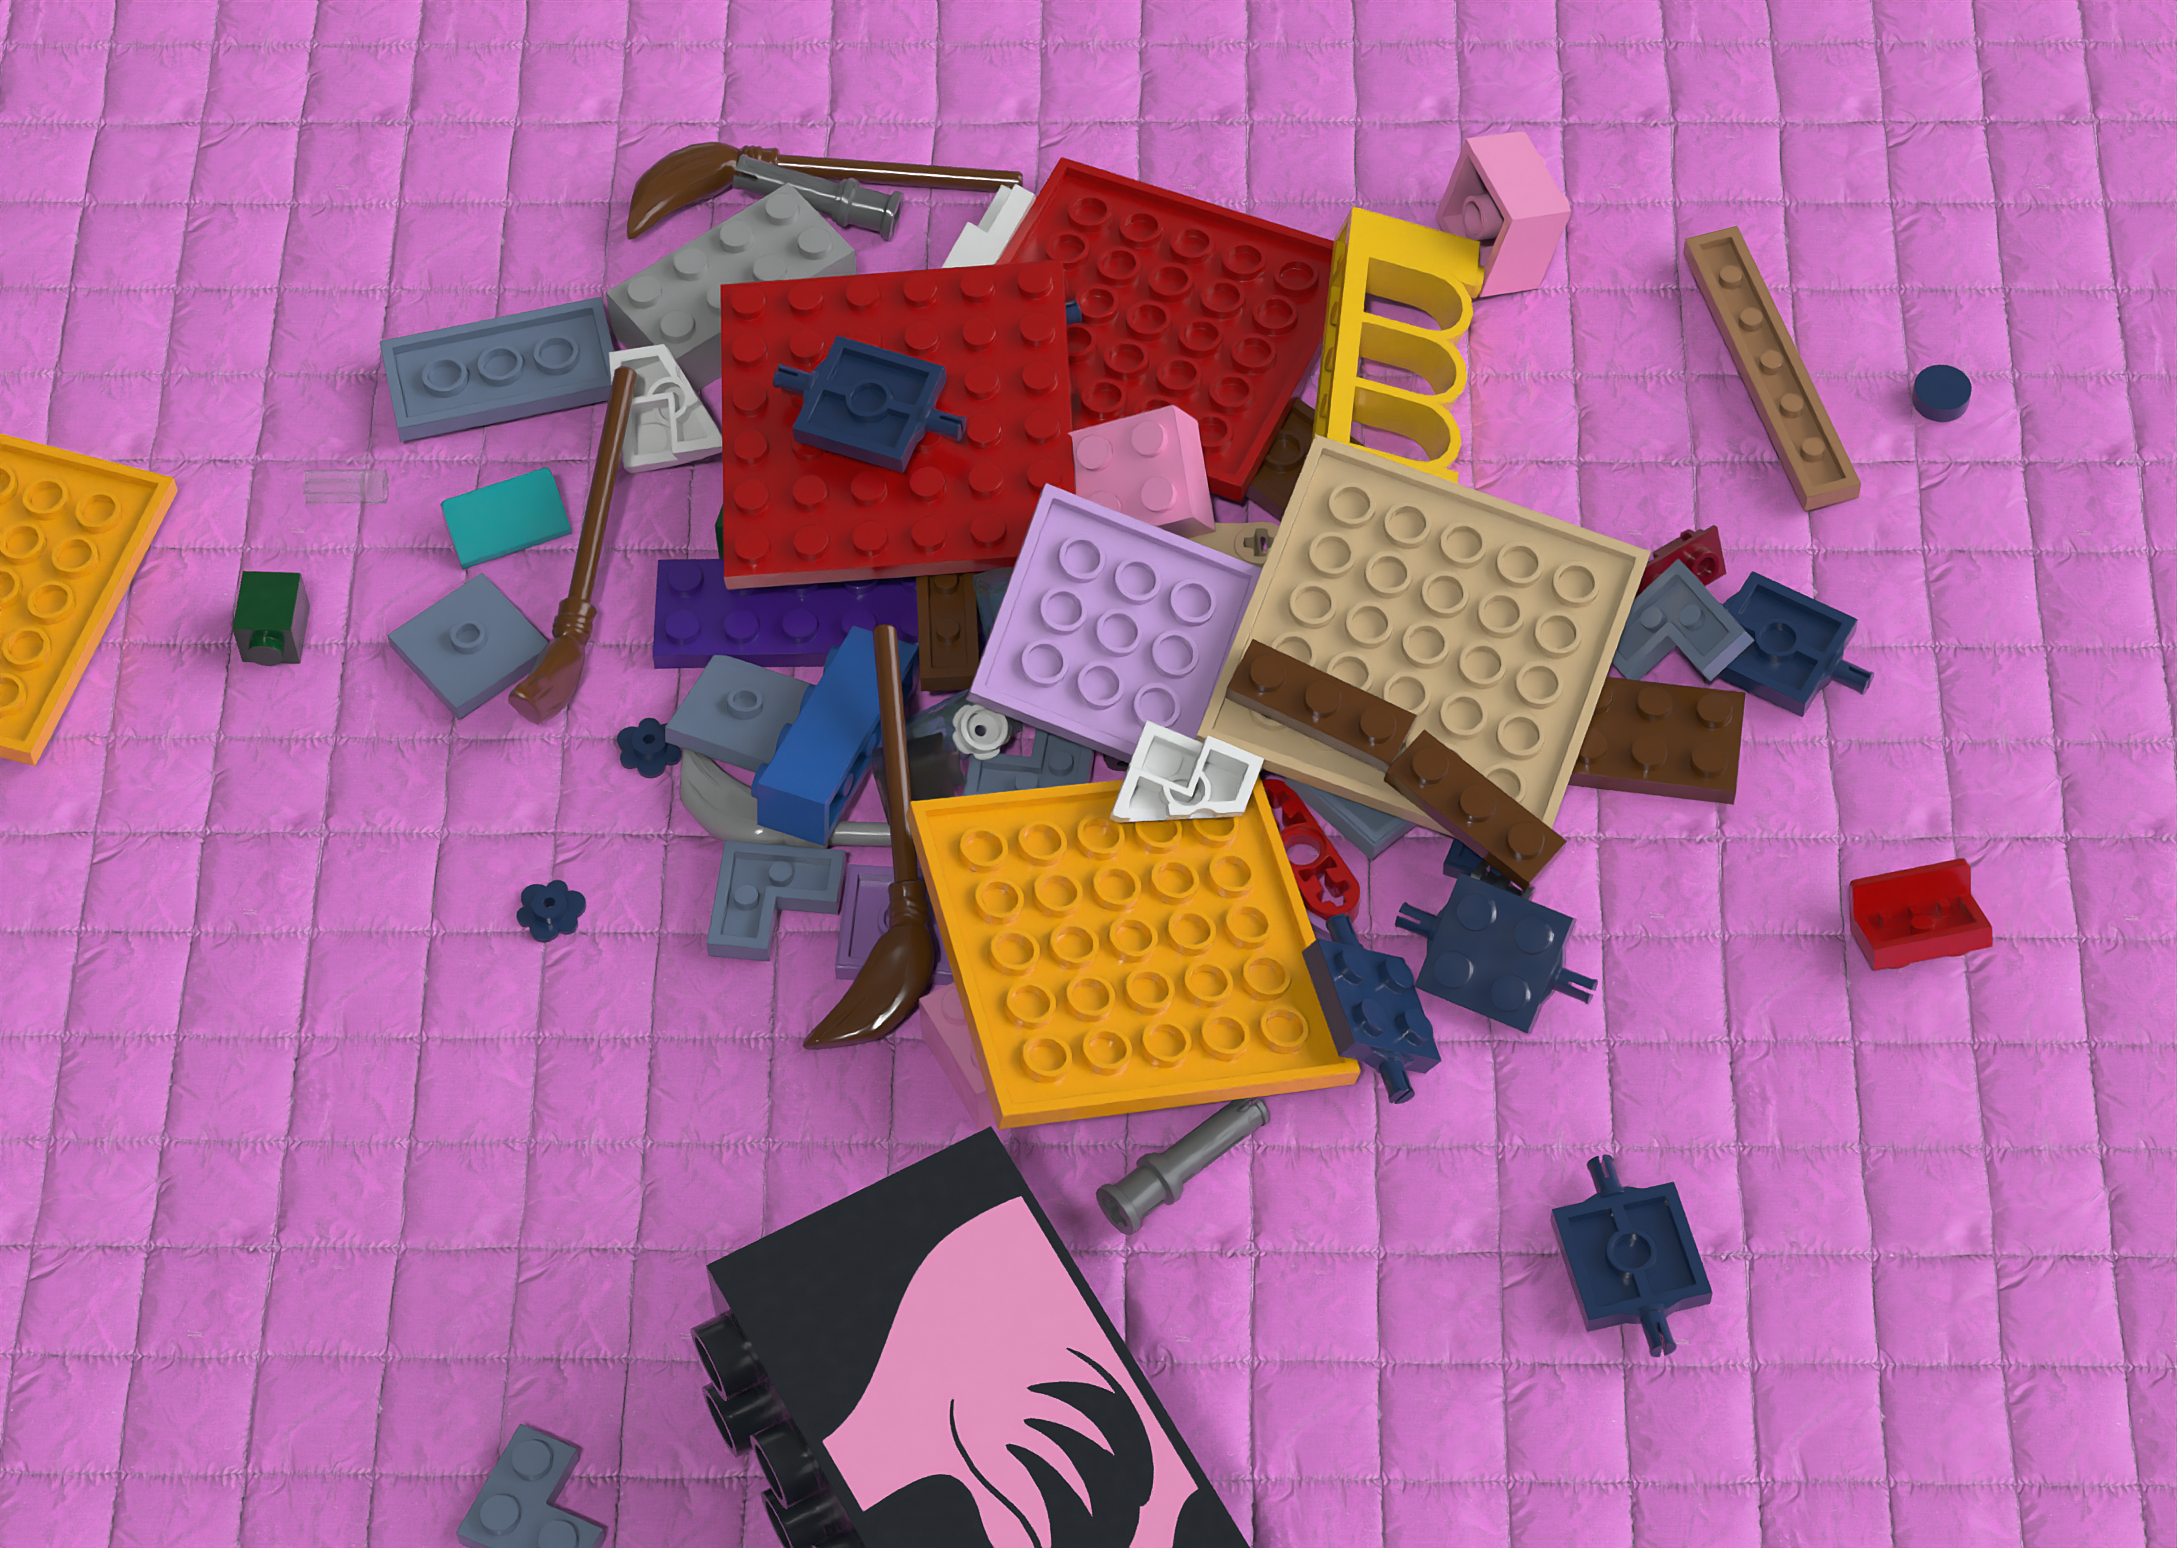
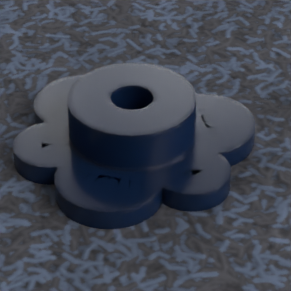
[617,718,682,779]
[516,880,586,943]

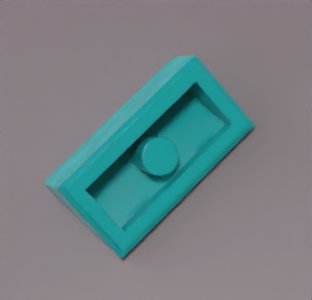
[440,467,572,569]

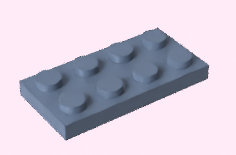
[379,297,614,442]

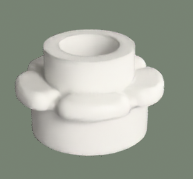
[952,704,1010,760]

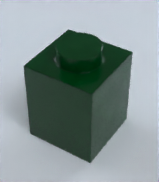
[233,571,310,666]

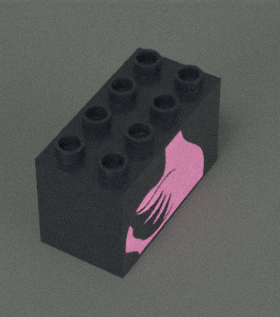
[690,1126,1250,1548]

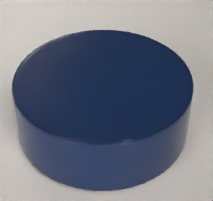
[1912,365,1972,422]

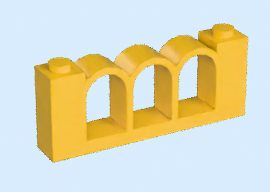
[1311,206,1485,484]

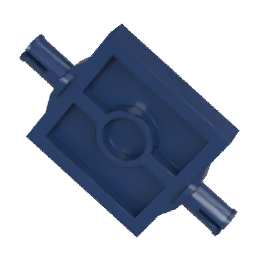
[773,335,967,473]
[1716,571,1874,717]
[1395,873,1598,1034]
[1302,913,1442,1104]
[1550,1154,1713,1357]

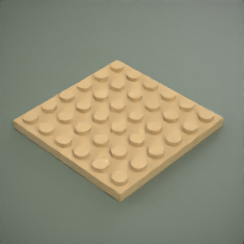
[1196,434,1651,838]

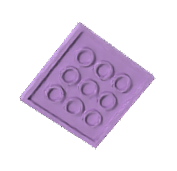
[966,483,1262,763]

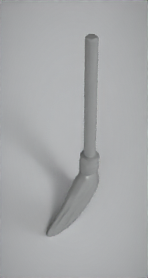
[679,748,891,849]

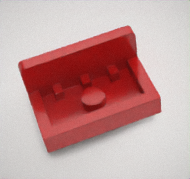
[1849,858,1993,971]

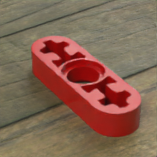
[1262,779,1360,923]

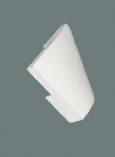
[941,184,1036,268]
[609,344,722,474]
[1109,720,1264,823]

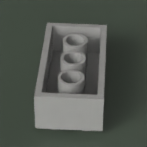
[606,182,857,392]

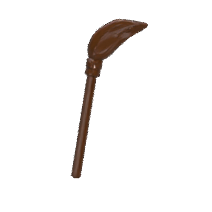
[627,141,1023,240]
[508,366,637,725]
[802,624,935,1050]

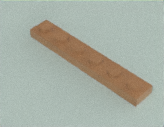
[1683,226,1861,511]

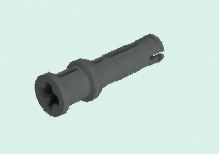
[732,154,904,241]
[1096,1097,1270,1236]

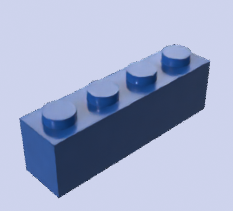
[751,626,919,846]

